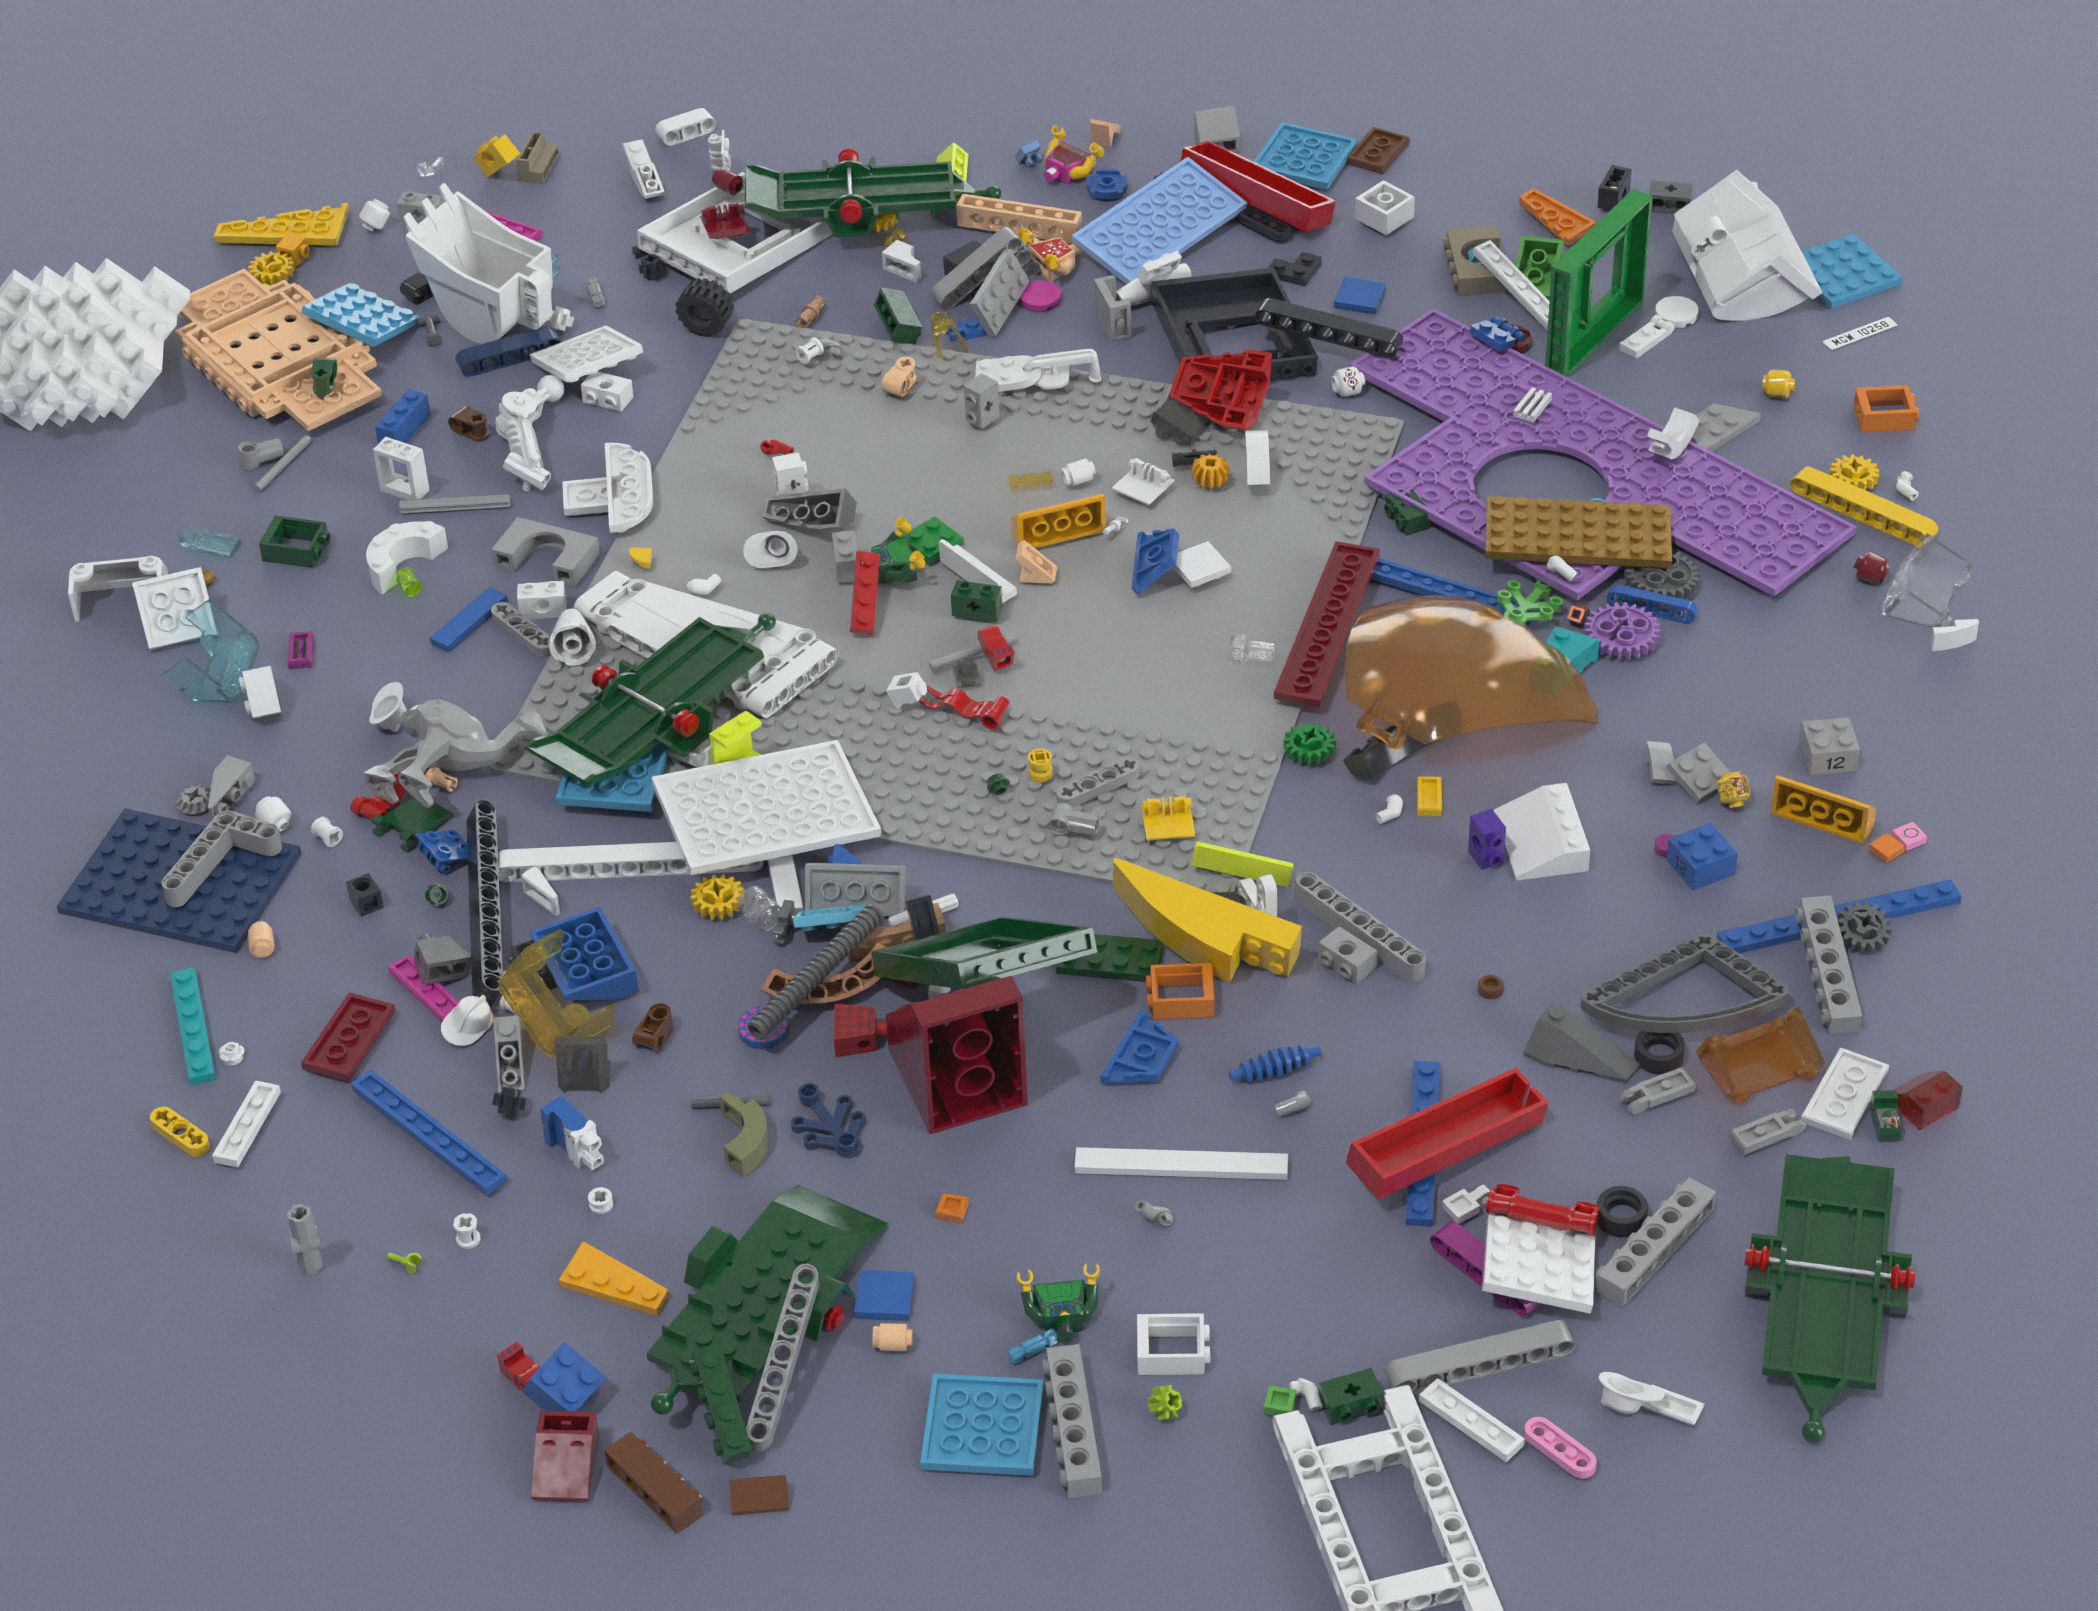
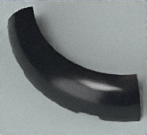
[1343,699,1462,781]

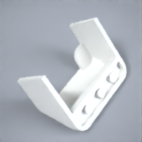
[68,556,168,622]

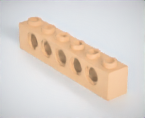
[956,194,1082,244]

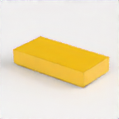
[1417,776,1442,816]

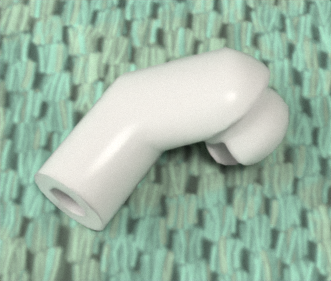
[1547,556,1577,582]
[686,574,721,595]
[1289,1378,1323,1412]

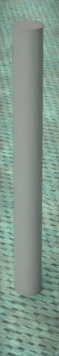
[253,435,311,492]
[929,632,1017,671]

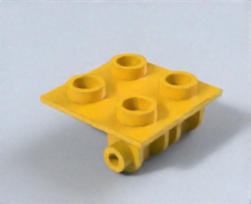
[1141,795,1195,841]

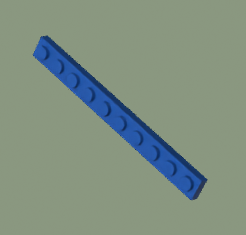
[1717,879,1962,953]

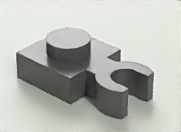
[773,899,798,945]

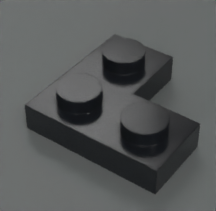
[1268,252,1321,287]

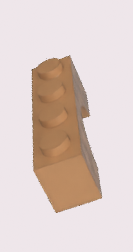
[841,903,946,961]

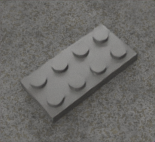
[970,249,1029,337]
[805,863,906,916]

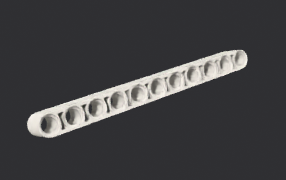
[498,842,763,882]

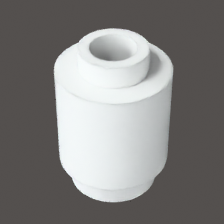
[1061,458,1096,486]

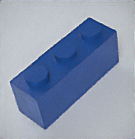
[375,389,431,444]

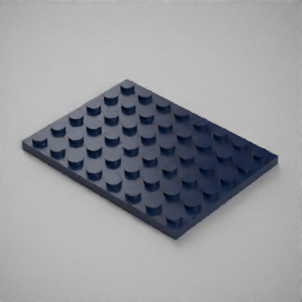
[56,808,301,953]

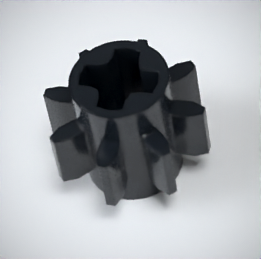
[639,254,665,280]
[492,1087,527,1116]

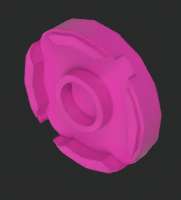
[1019,280,1061,312]

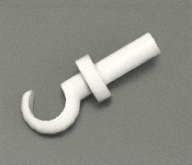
[1103,517,1128,535]

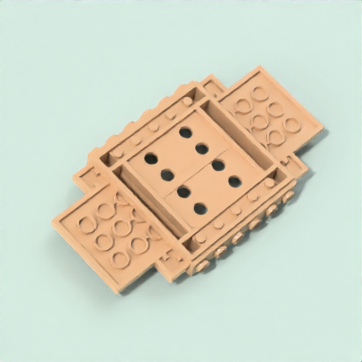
[175,269,382,431]

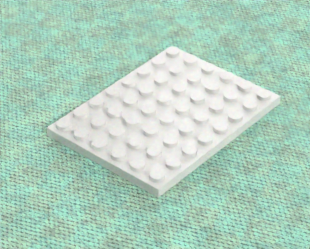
[652,740,881,875]

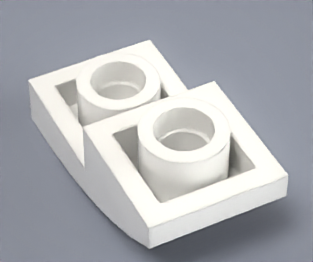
[1930,619,1979,651]

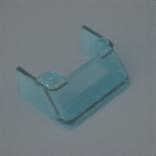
[162,599,260,703]

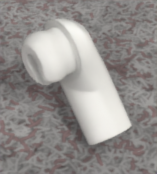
[1896,471,1918,501]
[1376,794,1403,824]

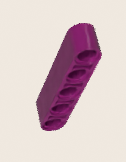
[1430,1221,1542,1317]

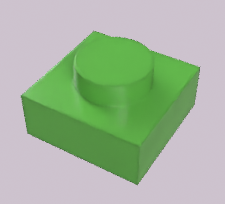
[1264,1385,1297,1416]

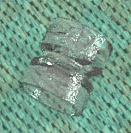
[737,886,781,932]

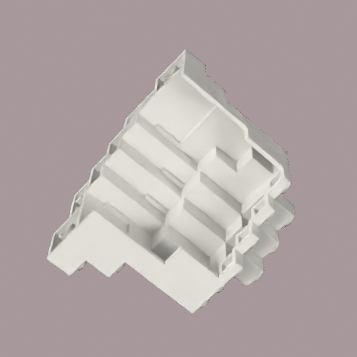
[0,258,190,431]

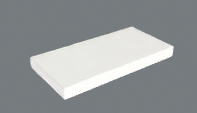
[1801,1048,1889,1140]

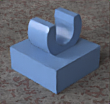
[1015,140,1042,168]

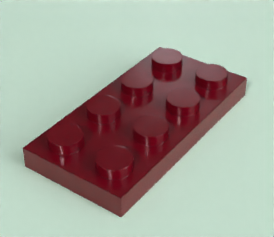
[301,992,396,1082]

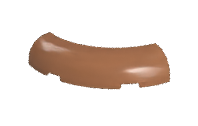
[760,942,886,1004]

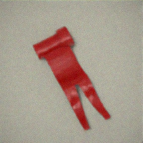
[918,685,1010,730]
[350,768,430,820]

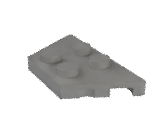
[1691,403,1761,452]

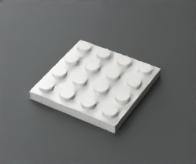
[530,326,643,383]
[1482,1214,1595,1313]

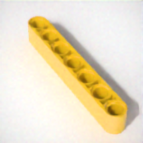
[1790,466,1938,547]

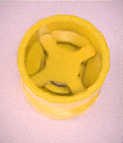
[1028,749,1053,782]

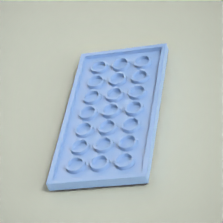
[1071,157,1247,284]

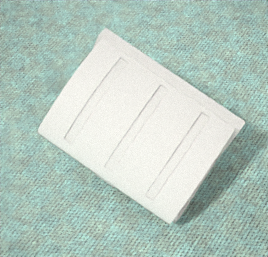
[1672,170,1823,321]

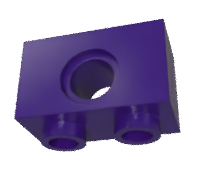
[1468,809,1506,870]

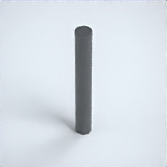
[691,1095,770,1108]

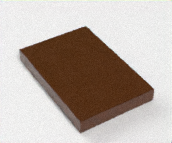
[1346,127,1410,175]

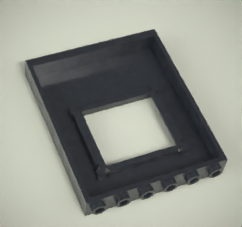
[1150,268,1318,380]

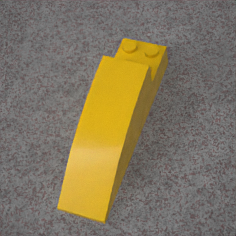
[1113,857,1302,983]

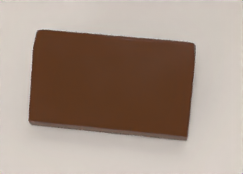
[729,1475,789,1515]

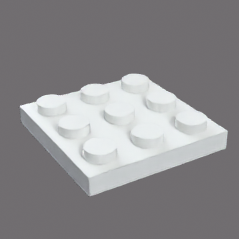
[132,567,218,651]

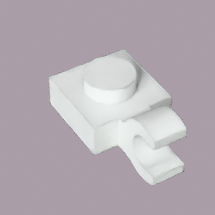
[1442,1185,1490,1224]

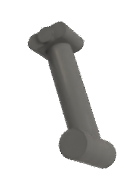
[417,314,442,346]

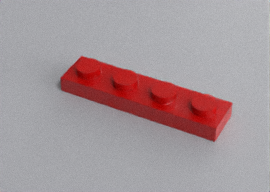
[850,550,880,636]

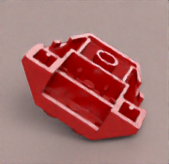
[1169,349,1272,431]

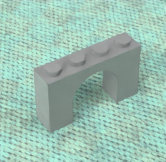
[492,517,600,588]

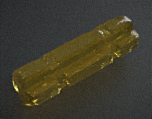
[1009,471,1053,489]

